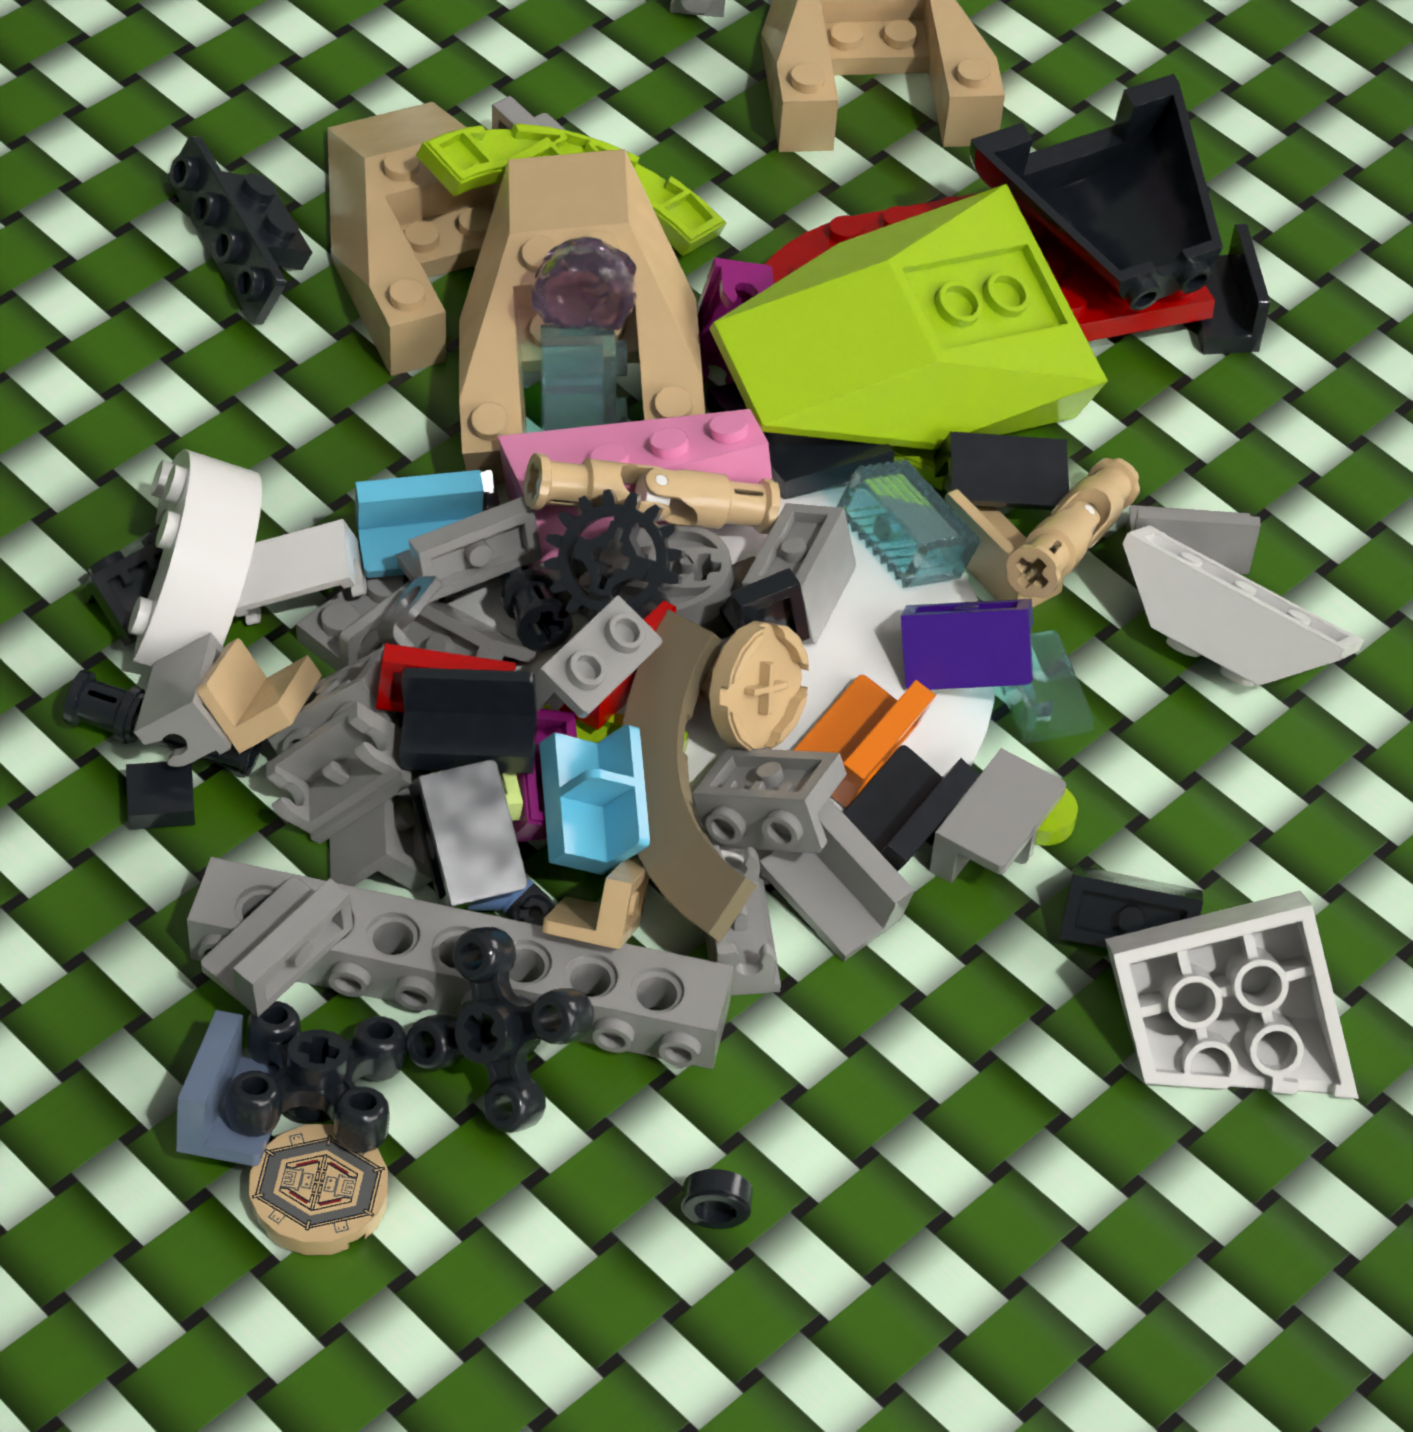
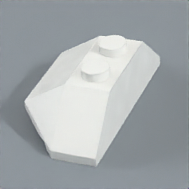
[1123,525,1364,686]

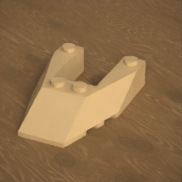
[761,0,1005,152]
[327,102,501,376]
[459,149,706,483]

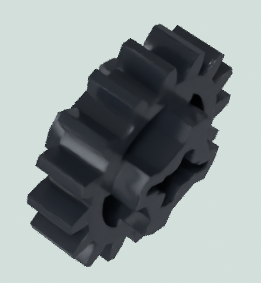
[543,489,685,623]

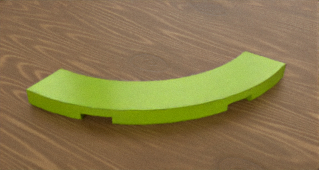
[416,124,727,256]

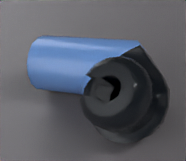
[468,878,555,926]

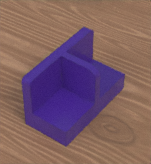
[901,599,1033,690]

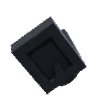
[701,556,810,641]

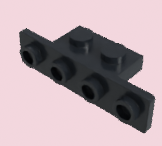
[168,136,313,325]

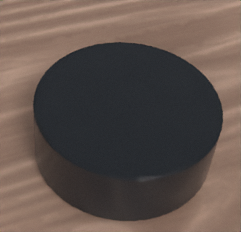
[681,1169,753,1229]

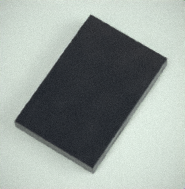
[707,382,894,499]

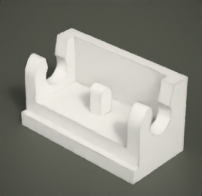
[235,519,367,626]

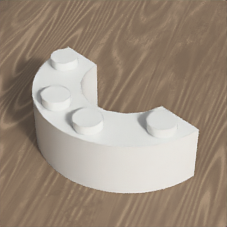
[128,449,262,667]

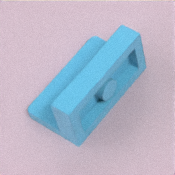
[355,470,484,578]

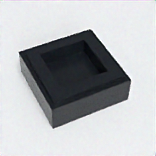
[126,762,195,830]

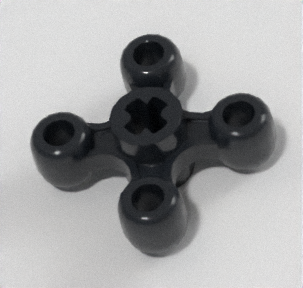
[406,927,594,1133]
[226,1001,406,1153]

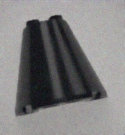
[970,74,1223,311]

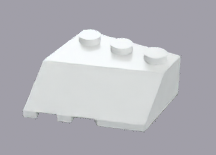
[1105,890,1359,1099]

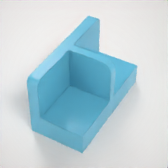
[539,724,650,875]

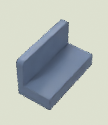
[176,1010,280,1166]

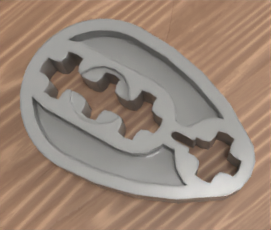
[551,524,734,626]

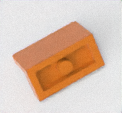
[793,675,936,809]

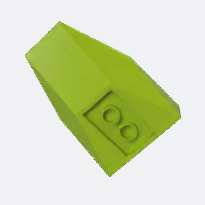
[709,184,1108,450]

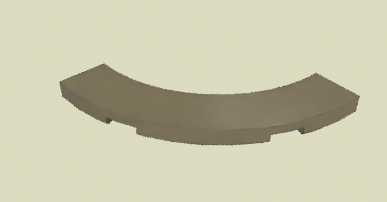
[622,609,757,942]

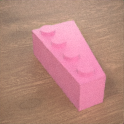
[497,409,772,564]

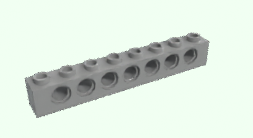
[187,857,734,1070]

